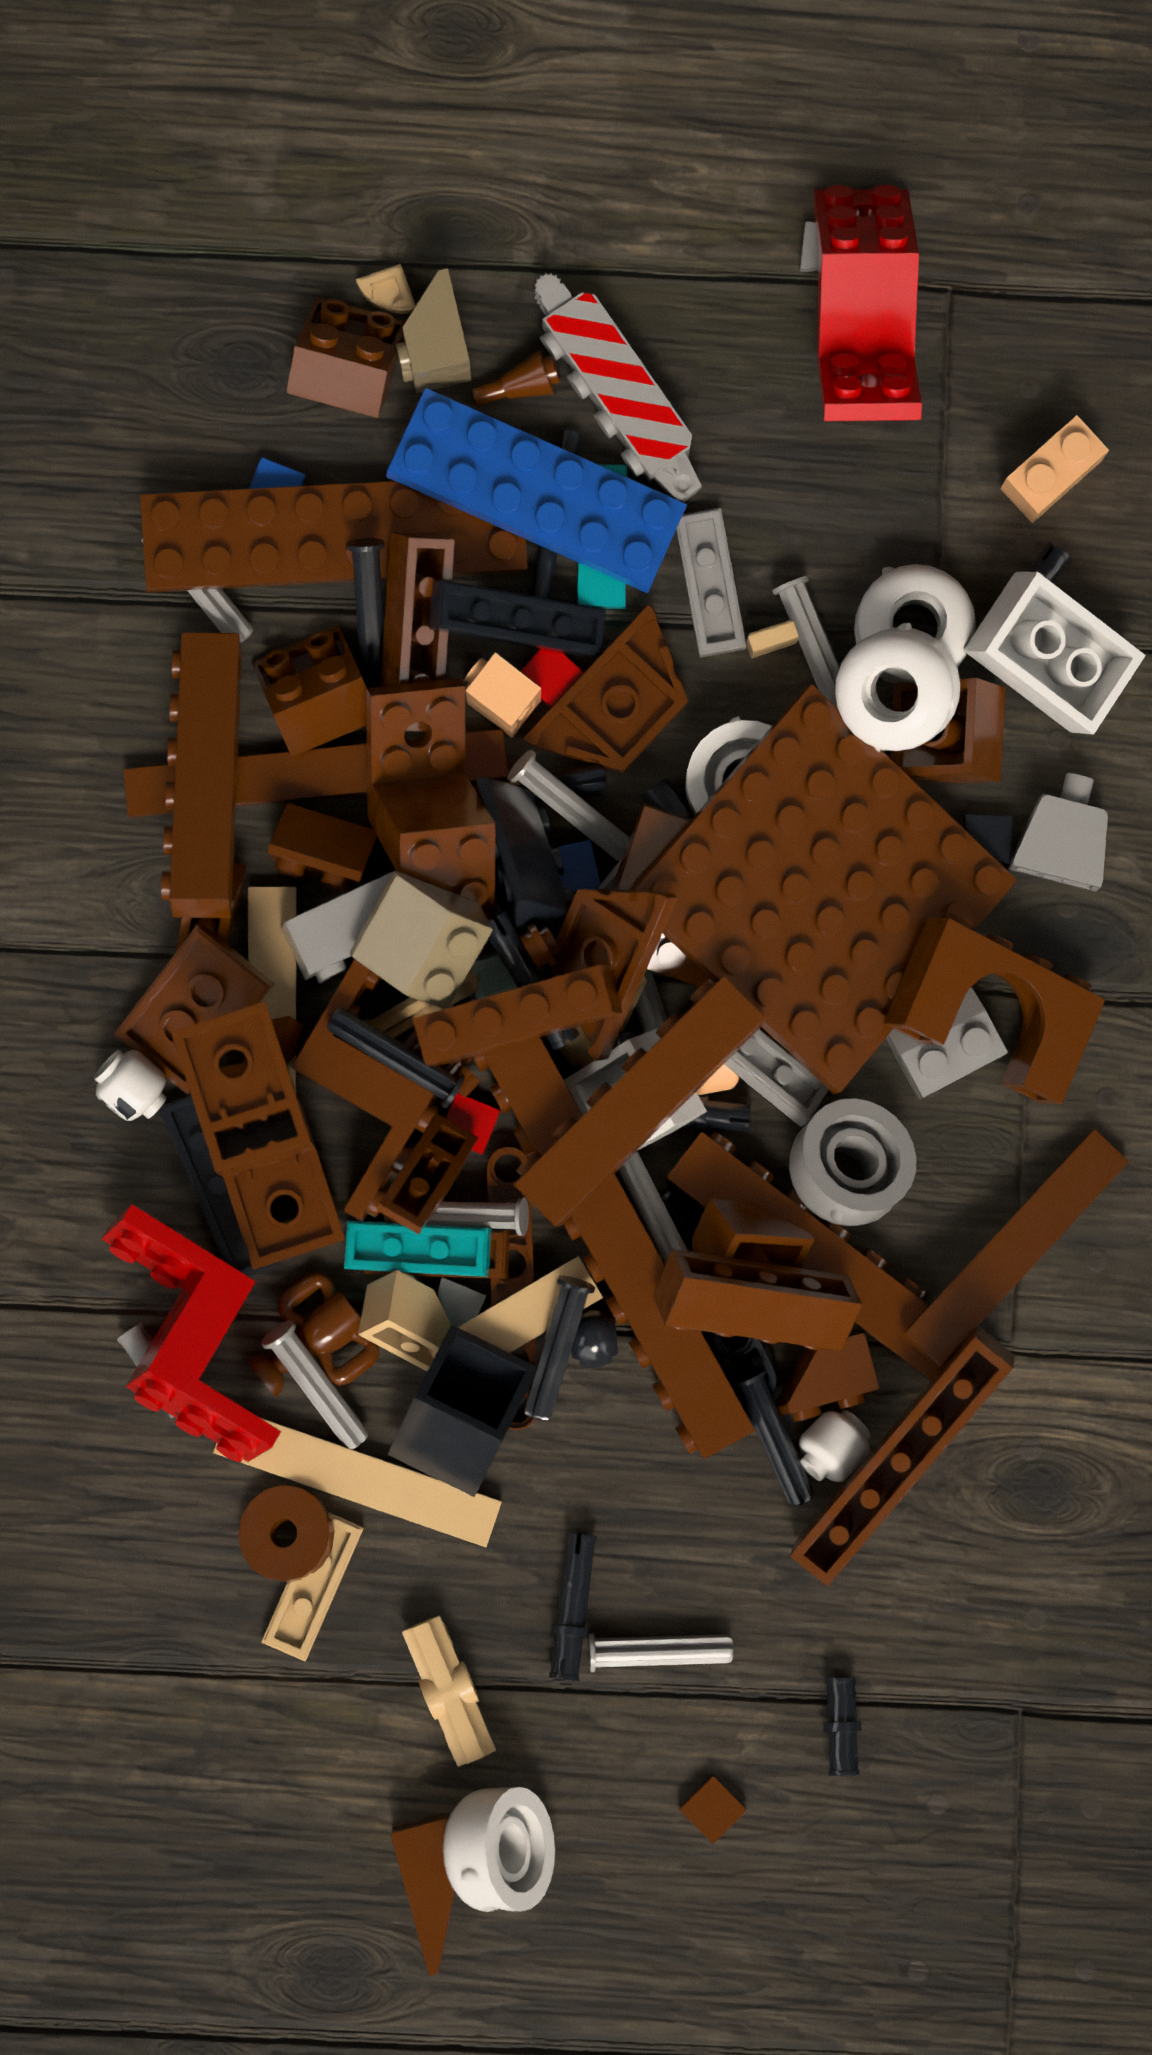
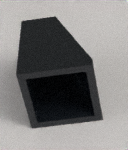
[388,1325,538,1497]

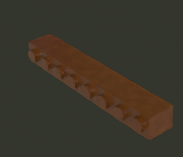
[665,1131,967,1381]

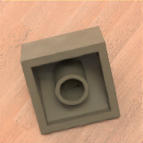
[396,268,471,394]
[349,871,493,1009]

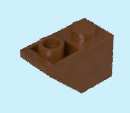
[776,1333,880,1422]

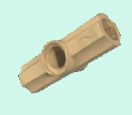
[402,1615,496,1767]

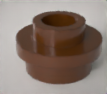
[519,922,561,970]

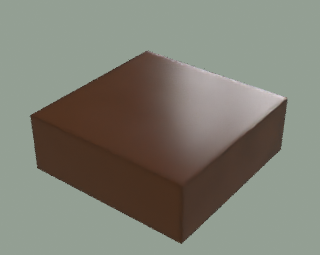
[679,1774,747,1844]

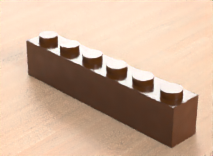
[161,633,242,918]
[514,976,767,1228]
[790,1326,1016,1587]

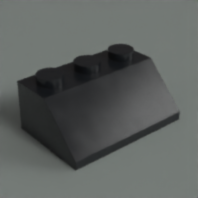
[476,777,574,939]

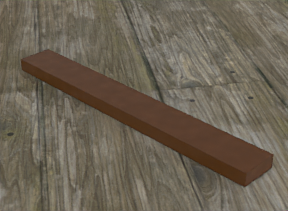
[123,729,508,818]

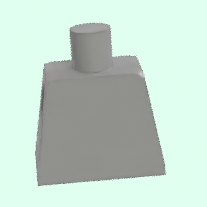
[1008,773,1108,892]

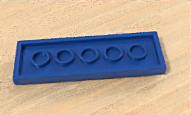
[386,388,687,593]

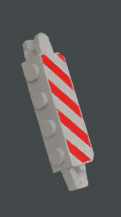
[535,273,702,502]

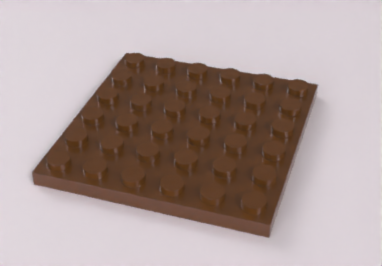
[630,684,1017,1094]

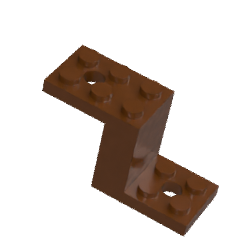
[366,678,495,955]
[291,959,439,1222]
[171,1002,346,1270]

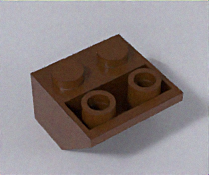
[286,297,406,418]
[251,625,367,757]
[267,803,379,894]

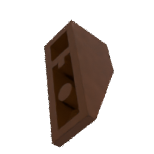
[376,1114,479,1234]
[390,1812,455,1976]

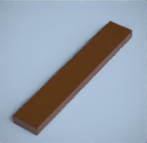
[902,1129,1129,1369]

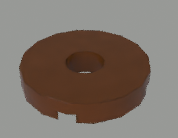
[238,1485,335,1583]

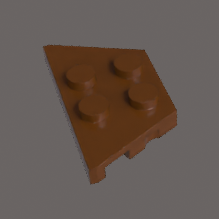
[523,605,688,773]
[542,888,678,1061]

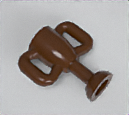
[248,1271,380,1397]

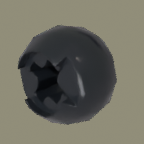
[571,1308,618,1369]

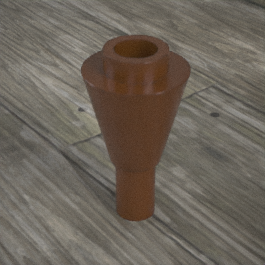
[472,350,562,407]

